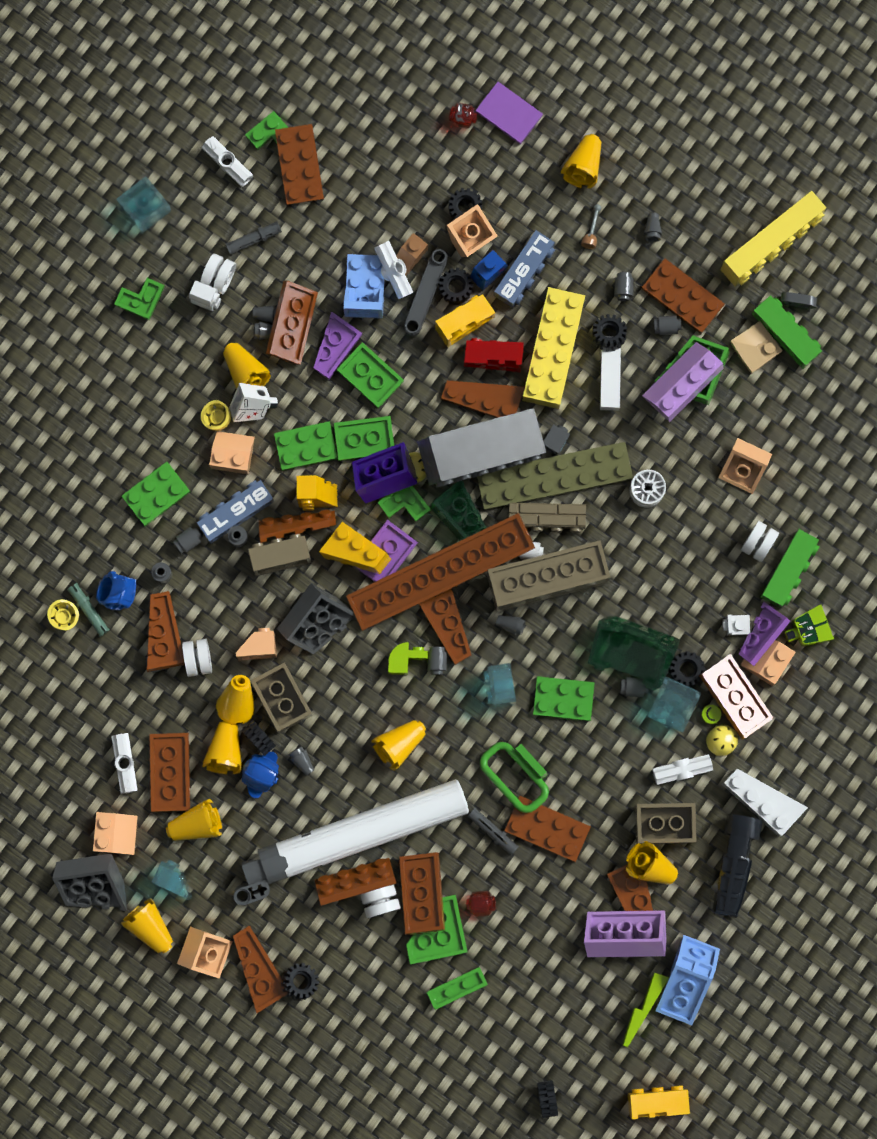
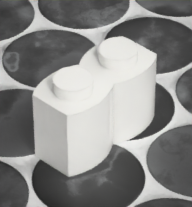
[189,281,221,311]

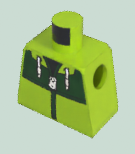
[785,605,834,646]

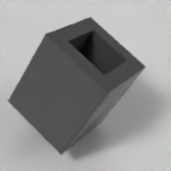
[543,424,570,456]

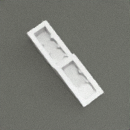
[600,336,621,411]

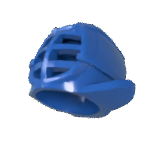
[96,571,136,610]
[242,752,279,799]

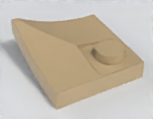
[730,321,782,374]

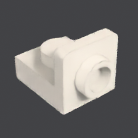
[723,615,750,636]

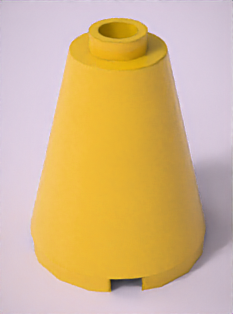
[561,134,602,188]
[223,343,271,389]
[216,675,255,725]
[371,720,426,771]
[202,721,241,774]
[166,799,222,841]
[626,841,678,885]
[121,898,173,954]

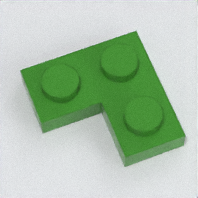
[245,111,288,150]
[114,278,165,321]
[377,486,431,522]

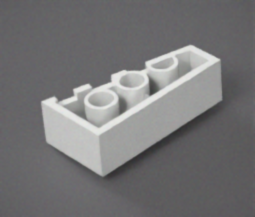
[722,769,808,837]

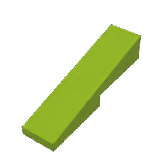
[622,973,669,1047]

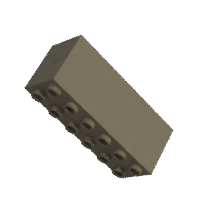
[487,541,611,612]

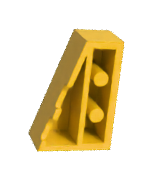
[435,294,495,347]
[296,475,338,511]
[319,522,391,574]
[628,1085,690,1119]

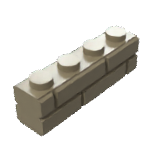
[509,503,586,533]

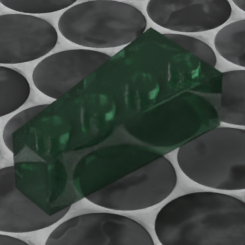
[431,481,487,541]

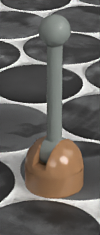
[581,204,601,249]

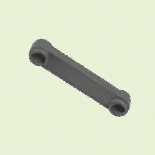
[404,249,448,337]

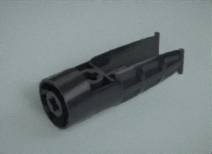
[716,814,763,918]

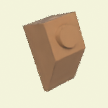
[396,233,428,276]

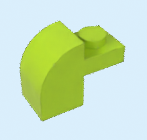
[388,642,428,675]

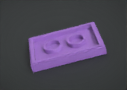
[476,82,543,145]
[354,520,418,582]

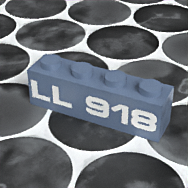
[494,230,556,308]
[197,480,274,544]

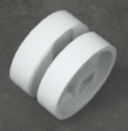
[200,253,236,295]
[629,470,666,508]
[741,521,779,562]
[182,638,212,677]
[360,885,401,918]

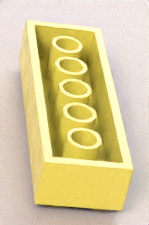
[720,191,826,287]
[522,287,585,409]

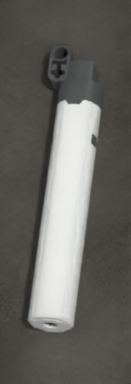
[234,779,469,905]

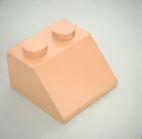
[446,204,497,257]
[209,431,255,474]
[719,438,772,494]
[236,628,277,661]
[740,640,796,686]
[93,812,138,855]
[177,927,233,978]

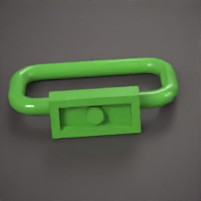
[480,742,549,813]

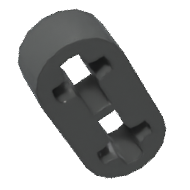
[780,292,817,309]

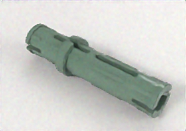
[67,583,110,637]

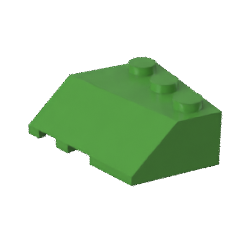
[655,335,729,406]

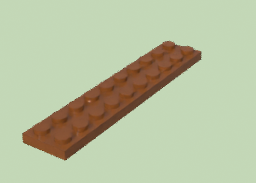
[346,513,535,631]

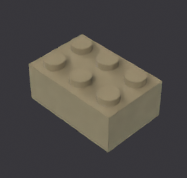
[248,534,312,576]
[250,662,313,733]
[635,803,696,844]

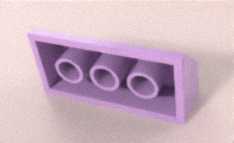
[642,342,724,422]
[584,911,666,957]

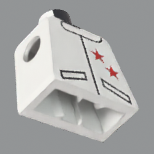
[229,383,277,422]

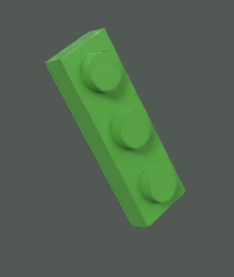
[427,967,488,1010]

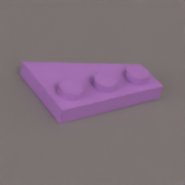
[313,312,362,380]
[739,601,790,666]

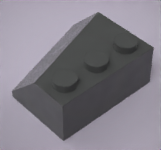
[277,583,357,654]
[52,854,127,911]

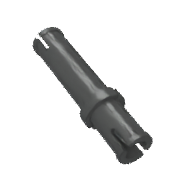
[226,221,282,255]
[467,808,519,855]

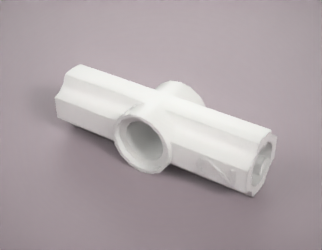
[202,136,253,187]
[374,241,413,299]
[111,733,138,794]
[652,754,713,785]

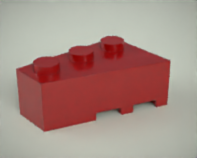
[464,338,524,372]

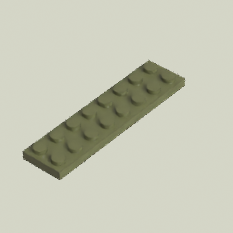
[477,442,633,510]

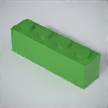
[752,295,822,369]
[760,529,820,609]

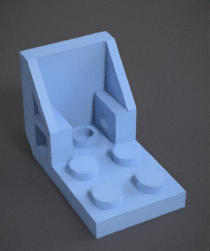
[344,254,384,318]
[655,935,720,1025]

